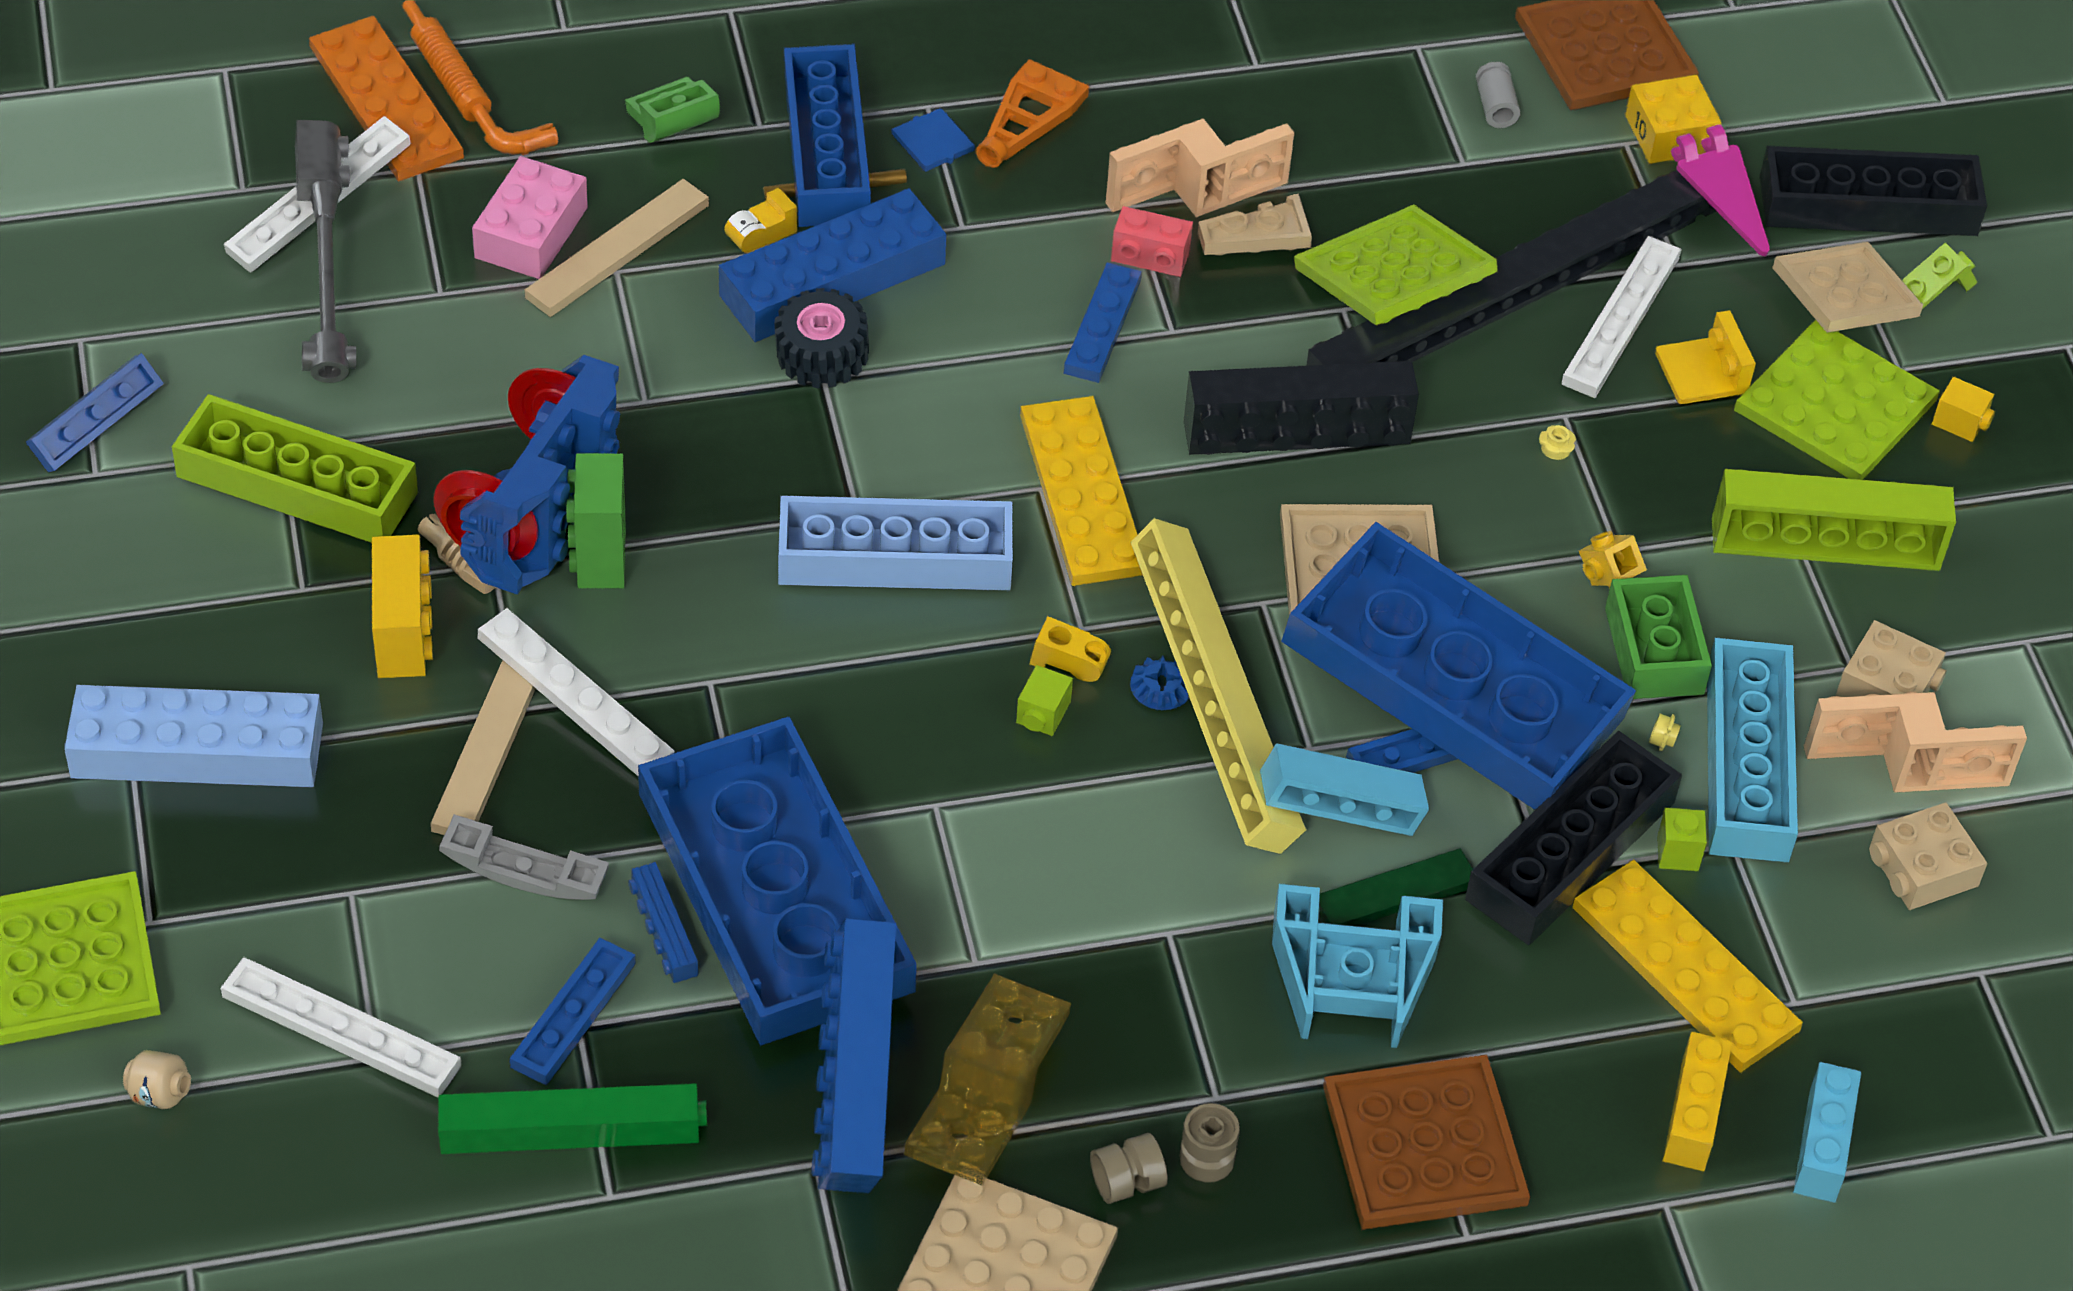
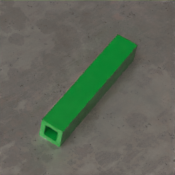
[438,1084,707,1154]

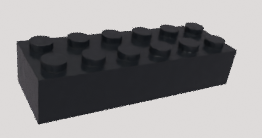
[1759,146,1987,236]
[1183,361,1419,455]
[1465,730,1682,946]

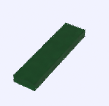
[1319,848,1473,926]

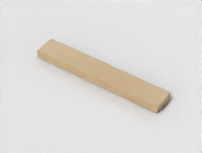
[525,179,709,317]
[431,660,536,835]

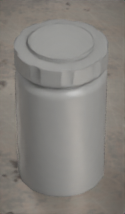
[1476,62,1520,128]

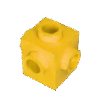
[1579,531,1647,589]

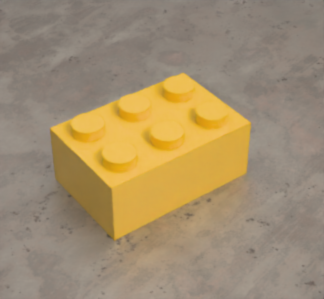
[372,535,433,678]

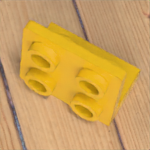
[1655,310,1756,404]

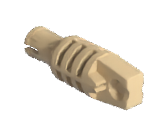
[418,514,496,594]

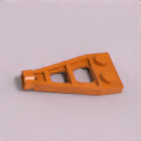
[976,60,1089,168]

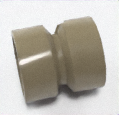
[1180,1103,1240,1182]
[1090,1133,1167,1204]

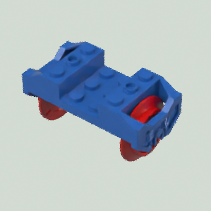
[434,355,620,594]

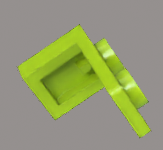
[1902,242,1978,309]

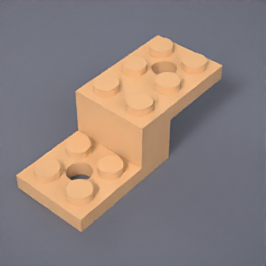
[1106,119,1294,217]
[1804,692,2027,793]

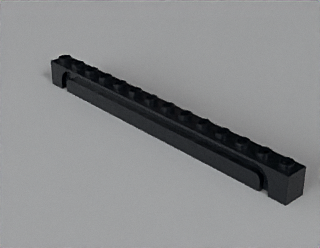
[1306,170,1716,366]

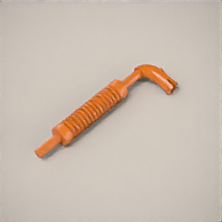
[402,0,558,155]

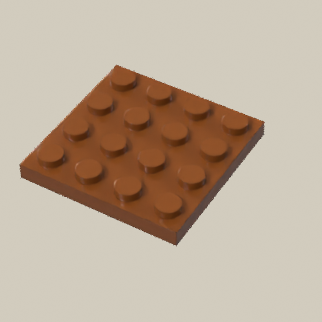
[1515,0,1699,111]
[1323,1054,1530,1230]

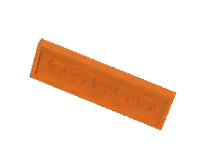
[309,15,464,182]

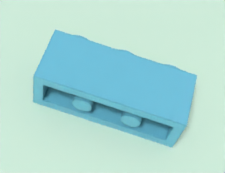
[1793,1062,1861,1203]

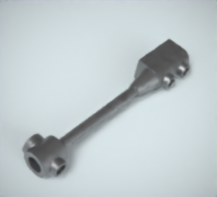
[295,120,356,383]

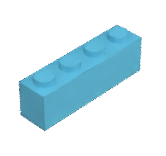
[1260,743,1429,836]

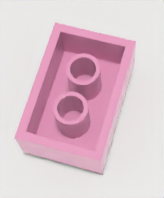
[472,156,588,279]

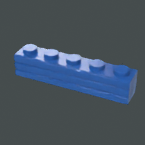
[628,862,698,983]

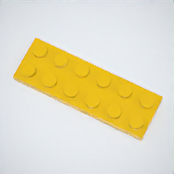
[1020,396,1143,586]
[1572,860,1803,1073]

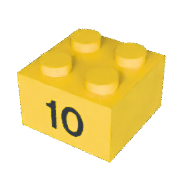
[1625,75,1722,164]

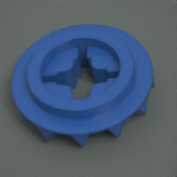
[1130,655,1189,710]

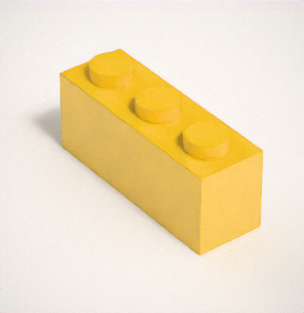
[1663,1031,1732,1171]

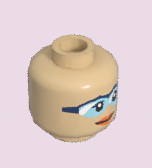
[123,1050,191,1109]

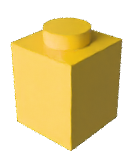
[1932,377,1995,442]

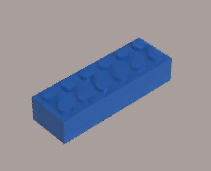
[784,44,871,227]
[719,188,946,342]
[812,918,896,1193]

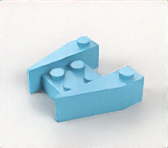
[1272,884,1443,1048]

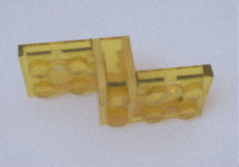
[904,974,1071,1185]

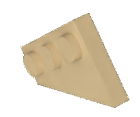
[1198,193,1312,255]

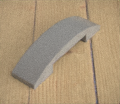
[439,814,609,900]

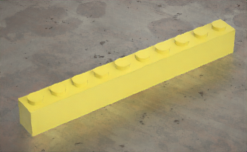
[1130,518,1306,854]

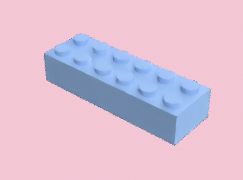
[778,496,1013,590]
[64,685,323,787]

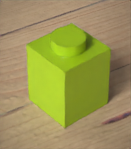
[1016,665,1073,736]
[1657,808,1707,871]

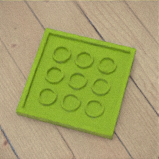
[1294,205,1497,325]
[1734,320,1940,480]
[0,871,161,1045]

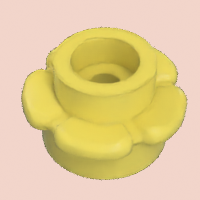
[1539,425,1576,460]
[1649,714,1681,751]

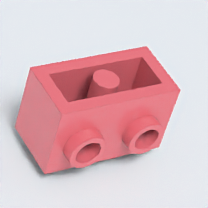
[1111,206,1193,277]

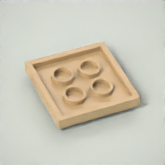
[1773,242,1923,333]

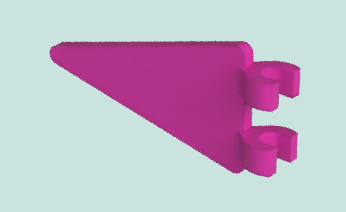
[1671,124,1770,256]

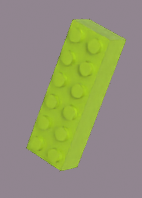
[172,394,418,543]
[1712,469,1956,571]

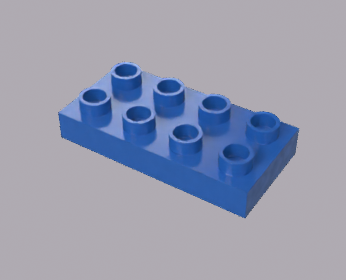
[1281,522,1636,810]
[638,717,917,1046]

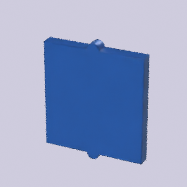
[892,108,975,172]

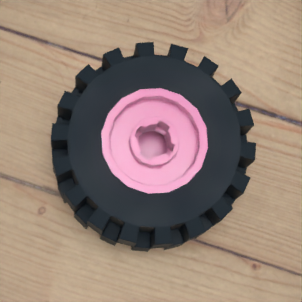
[775,288,869,388]

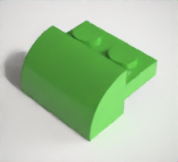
[625,77,720,143]

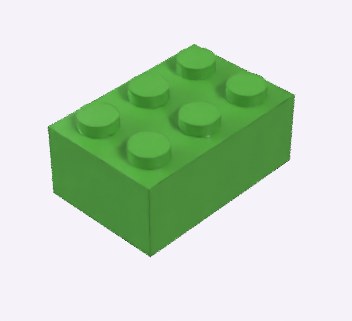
[567,453,626,588]
[1605,575,1712,699]

